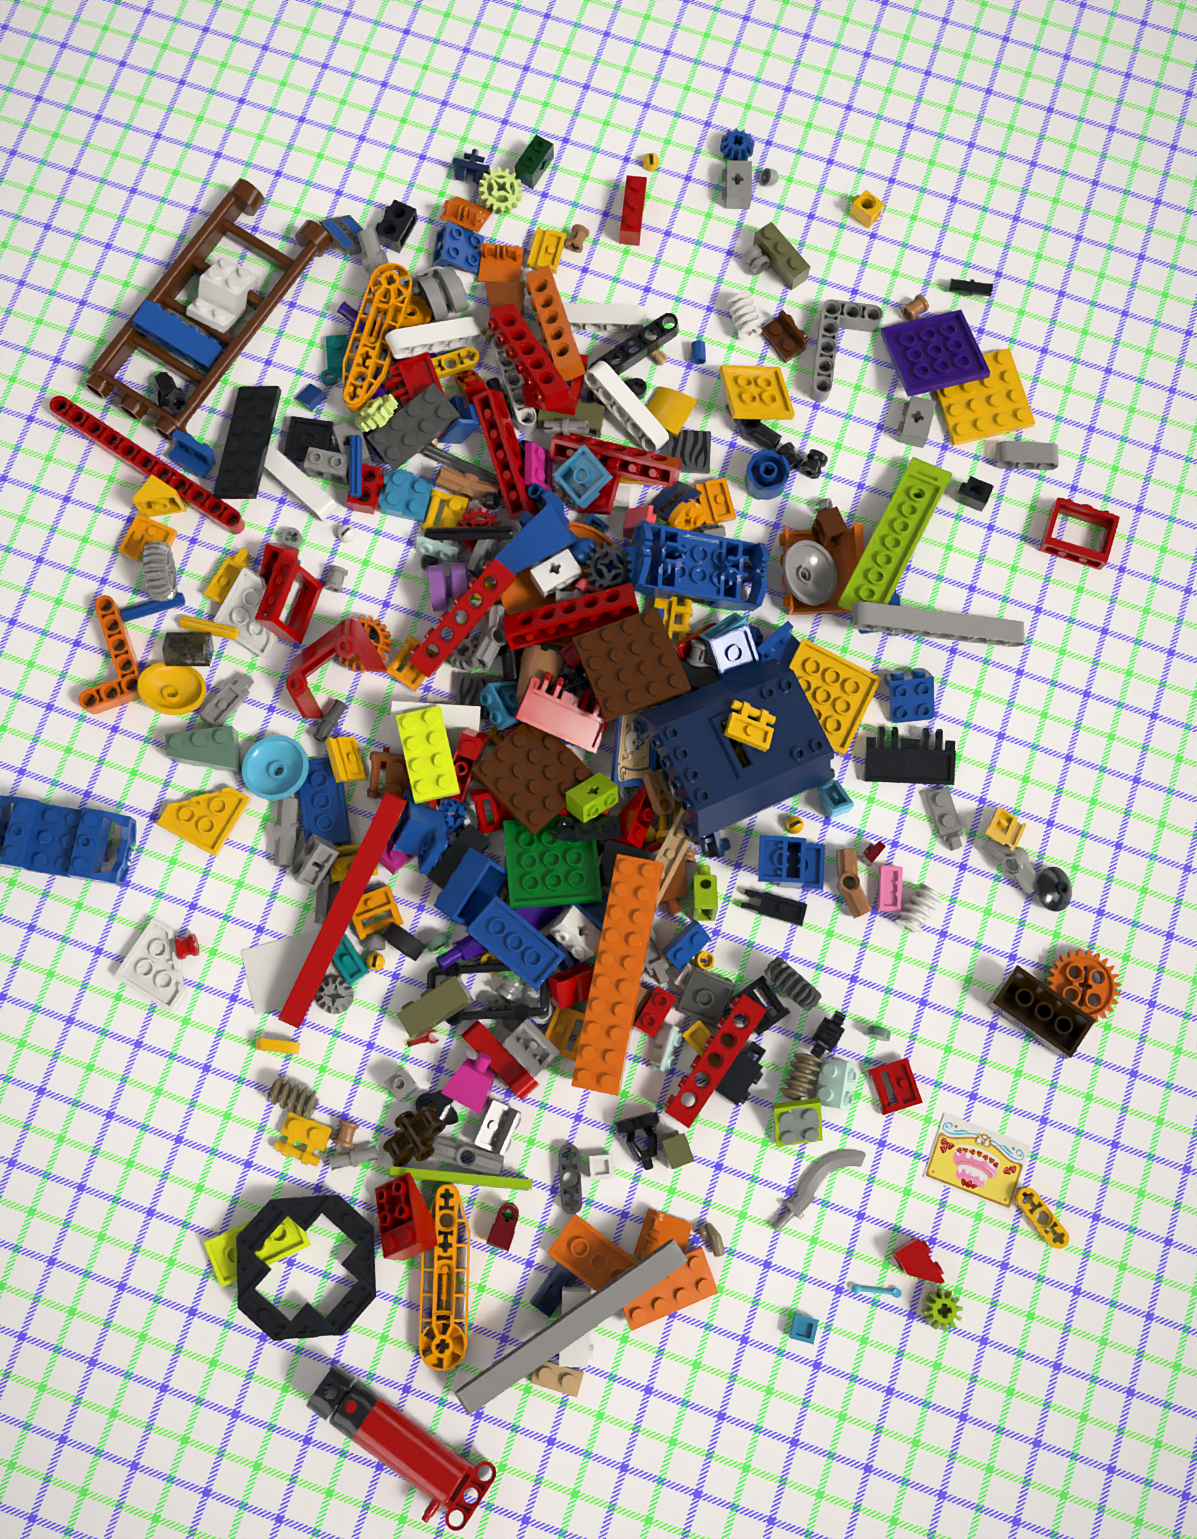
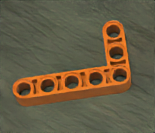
[78,595,142,714]

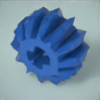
[720,128,755,161]

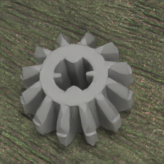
[450,634,479,672]

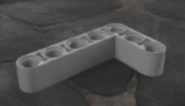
[811,299,883,403]

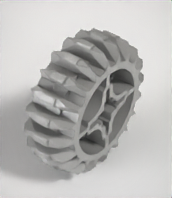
[143,541,178,602]

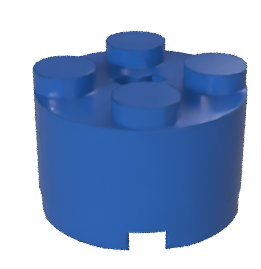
[744,450,790,500]

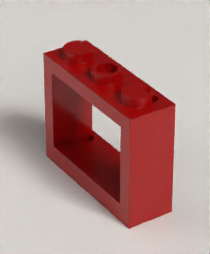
[521,346,588,416]
[1039,497,1120,570]
[254,559,324,644]

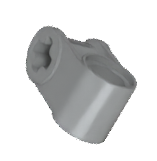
[686,639,715,668]

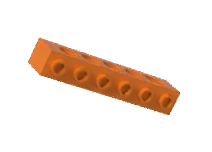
[525,265,586,381]

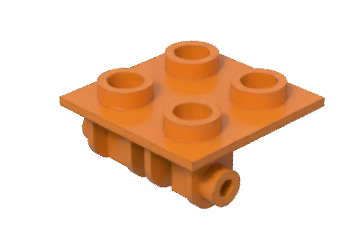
[440,196,492,233]
[478,242,524,283]
[633,1208,693,1259]

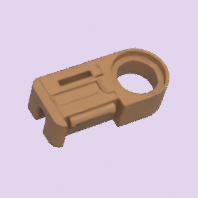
[642,769,675,816]

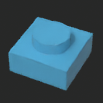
[789,1313,819,1345]

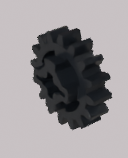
[584,542,632,590]
[810,1010,846,1059]

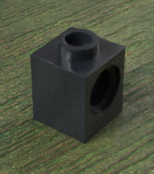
[957,476,994,512]

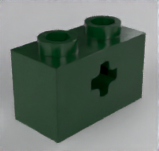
[515,134,554,189]

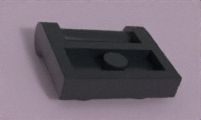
[731,975,791,1036]

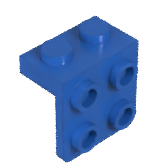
[884,668,935,723]

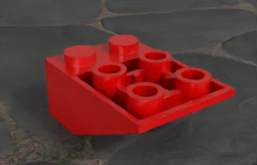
[375,1173,438,1261]

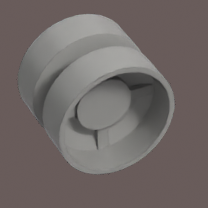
[417,266,468,322]

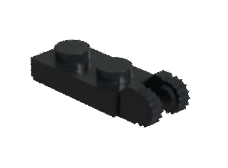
[556,815,621,842]
[740,889,808,927]

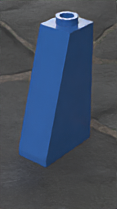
[492,503,574,575]

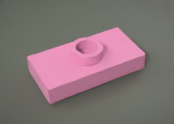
[877,865,903,913]

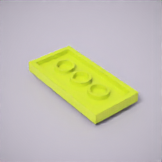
[396,706,460,804]
[204,1216,312,1288]

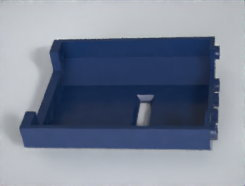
[632,658,835,843]

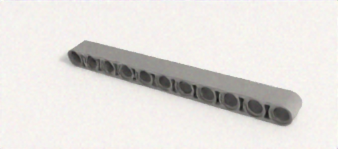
[454,1239,688,1415]

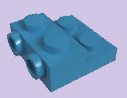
[553,445,613,509]
[378,468,435,523]
[479,680,523,730]

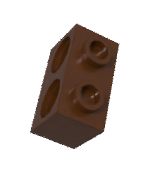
[811,506,848,550]

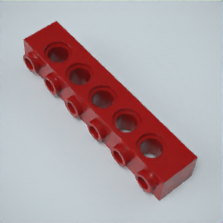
[487,303,569,411]
[472,389,540,521]
[549,433,682,488]
[408,558,518,678]
[503,583,640,651]
[664,994,767,1129]

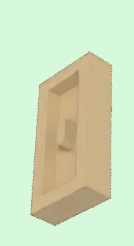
[531,1361,584,1398]

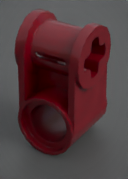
[486,1202,519,1252]

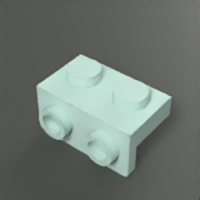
[815,1058,857,1111]

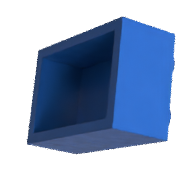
[433,847,508,927]

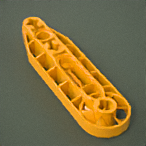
[343,263,413,413]
[418,1183,471,1371]

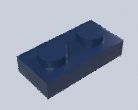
[529,1262,578,1318]

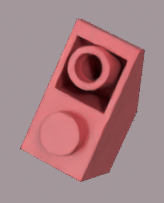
[622,505,657,539]

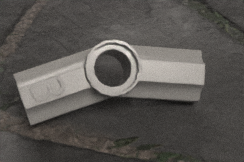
[357,228,389,293]
[471,605,507,670]
[981,837,1039,894]

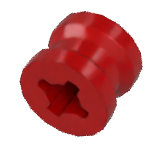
[175,933,200,960]

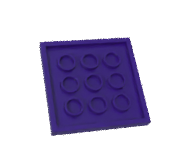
[881,309,990,397]

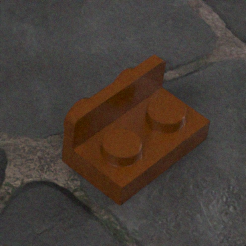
[761,310,808,363]

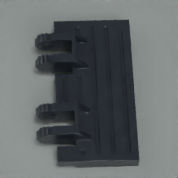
[864,726,956,785]

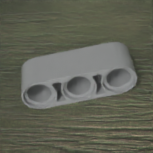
[996,441,1059,471]

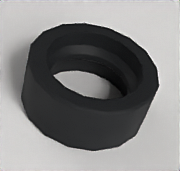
[381,922,426,961]

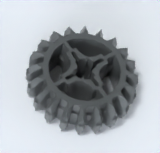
[764,957,822,1011]

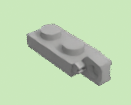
[200,673,254,728]
[926,787,963,851]
[645,928,669,985]

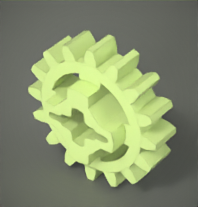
[478,167,523,215]
[355,394,398,432]

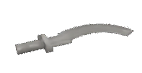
[772,1150,866,1233]

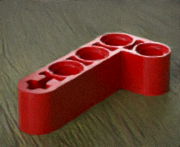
[461,1020,540,1101]

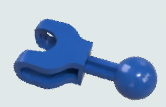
[517,489,599,566]

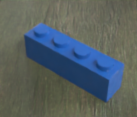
[131,299,222,373]

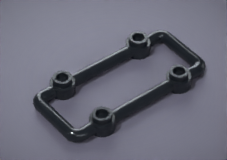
[427,962,549,1026]

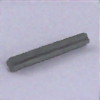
[423,444,499,485]

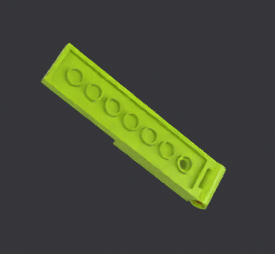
[838,457,953,612]

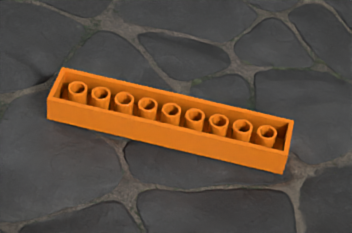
[571,854,665,1096]

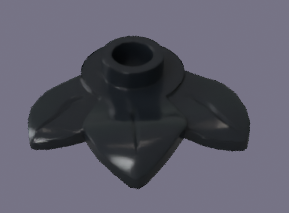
[415,1089,458,1125]

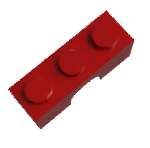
[619,175,647,246]

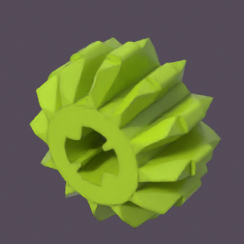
[921,1288,963,1332]

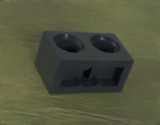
[375,199,418,254]

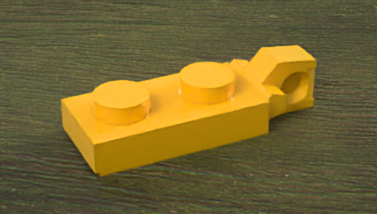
[204,547,251,606]

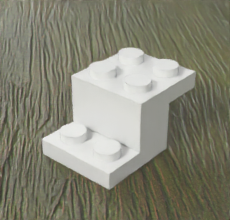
[186,257,259,333]

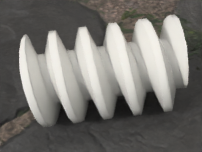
[727,290,762,340]
[896,883,943,933]

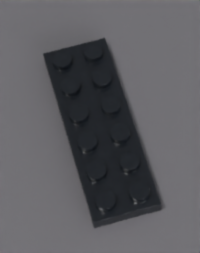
[213,386,282,499]

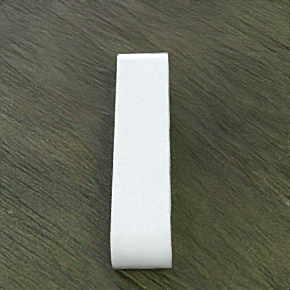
[563,303,646,333]
[385,317,484,359]
[492,335,537,434]
[584,361,669,452]
[263,443,338,522]

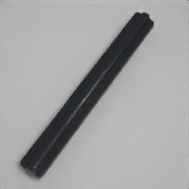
[424,526,517,540]

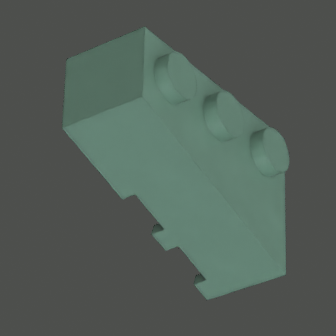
[165,725,242,775]

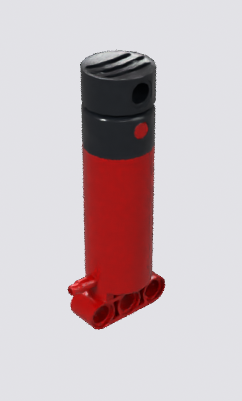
[306,1363,496,1531]

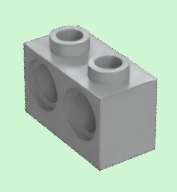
[289,833,339,891]

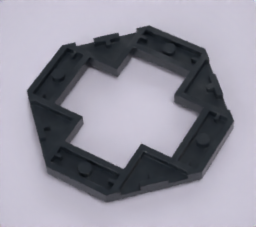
[236,1194,376,1341]

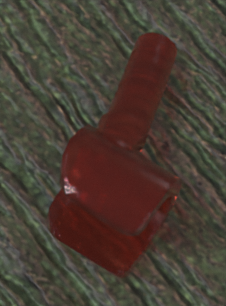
[407,1030,439,1047]

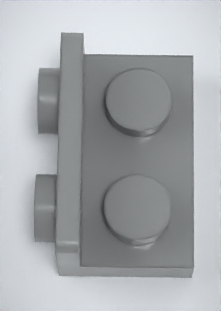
[303,447,349,486]
[466,539,508,584]

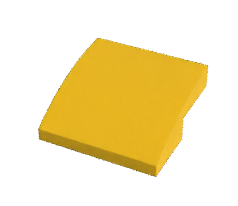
[647,386,698,438]

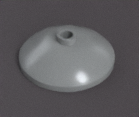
[783,540,837,605]

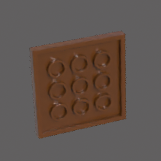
[572,607,691,722]
[470,723,594,837]

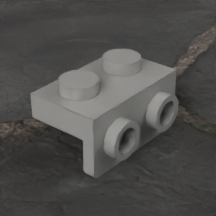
[502,1018,560,1077]
[471,1098,522,1156]

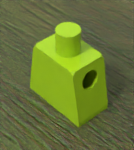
[692,865,718,921]

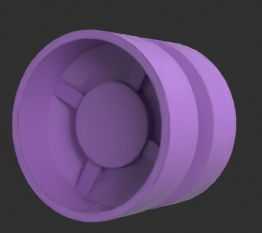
[428,562,471,612]

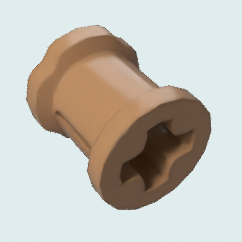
[565,224,590,253]
[901,294,929,321]
[332,1119,360,1148]

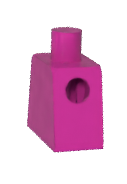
[441,1052,496,1114]

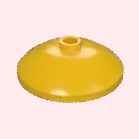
[137,661,207,715]

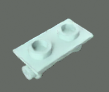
[416,532,462,563]
[649,1023,682,1074]

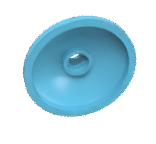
[242,735,309,801]

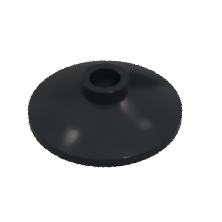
[1037,866,1072,912]

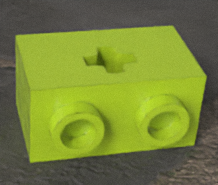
[565,772,618,823]

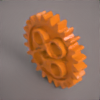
[1044,949,1121,1023]

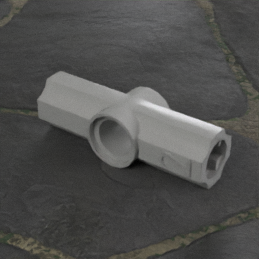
[273,797,299,868]
[431,1137,505,1176]

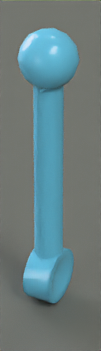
[852,1284,902,1298]

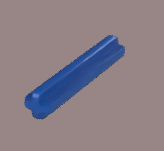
[349,435,362,498]
[121,592,186,622]

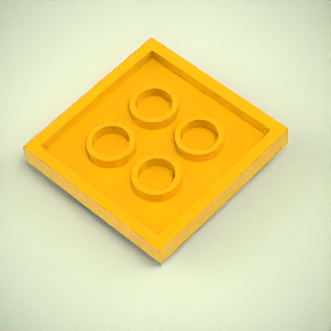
[719,365,795,420]

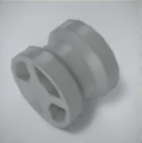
[495,975,523,1003]

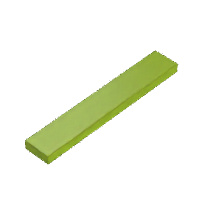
[389,1166,533,1191]

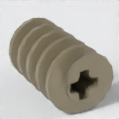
[779,1052,823,1101]
[266,1075,320,1120]

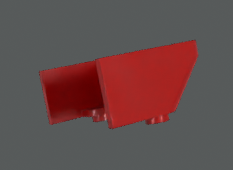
[286,618,387,719]

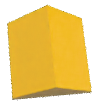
[133,475,187,518]

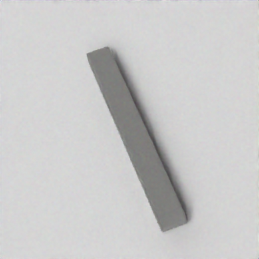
[852,602,1025,647]

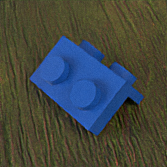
[168,429,216,478]
[661,919,711,971]

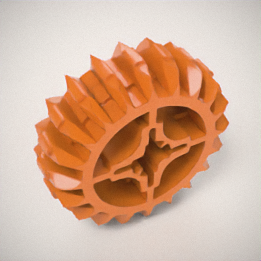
[337,614,392,673]

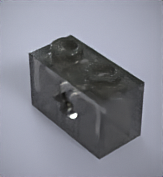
[162,632,214,667]

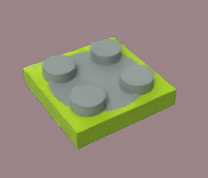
[773,1098,823,1147]

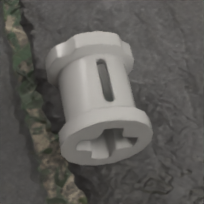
[324,565,348,593]

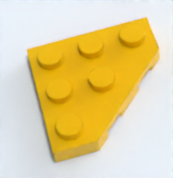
[157,787,251,857]

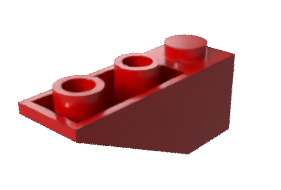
[448,728,489,803]
[609,784,655,849]

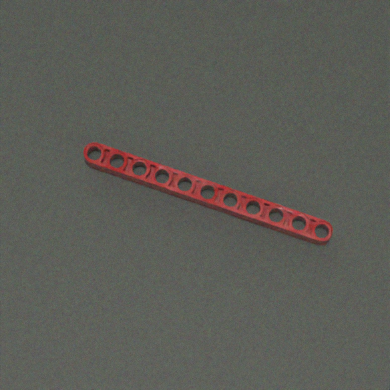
[49,396,245,535]
[278,791,408,1029]

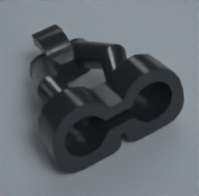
[614,1111,660,1170]

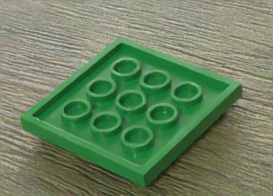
[503,815,602,909]

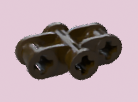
[383,1104,446,1167]

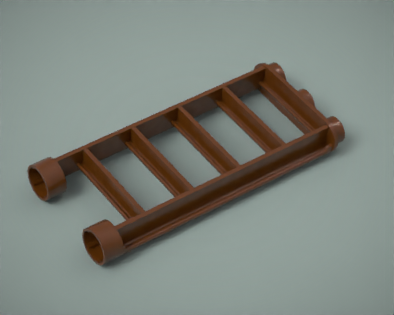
[84,178,333,443]

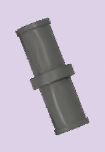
[312,699,348,744]

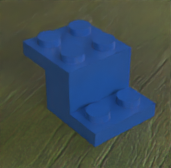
[391,787,448,875]
[757,835,825,890]

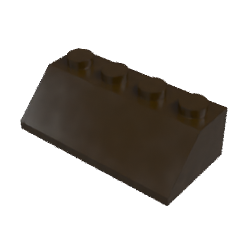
[986,965,1096,1059]

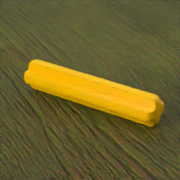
[178,615,240,640]

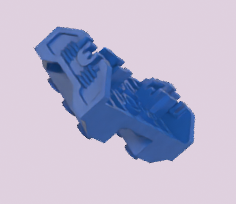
[631,520,769,612]
[0,795,137,887]

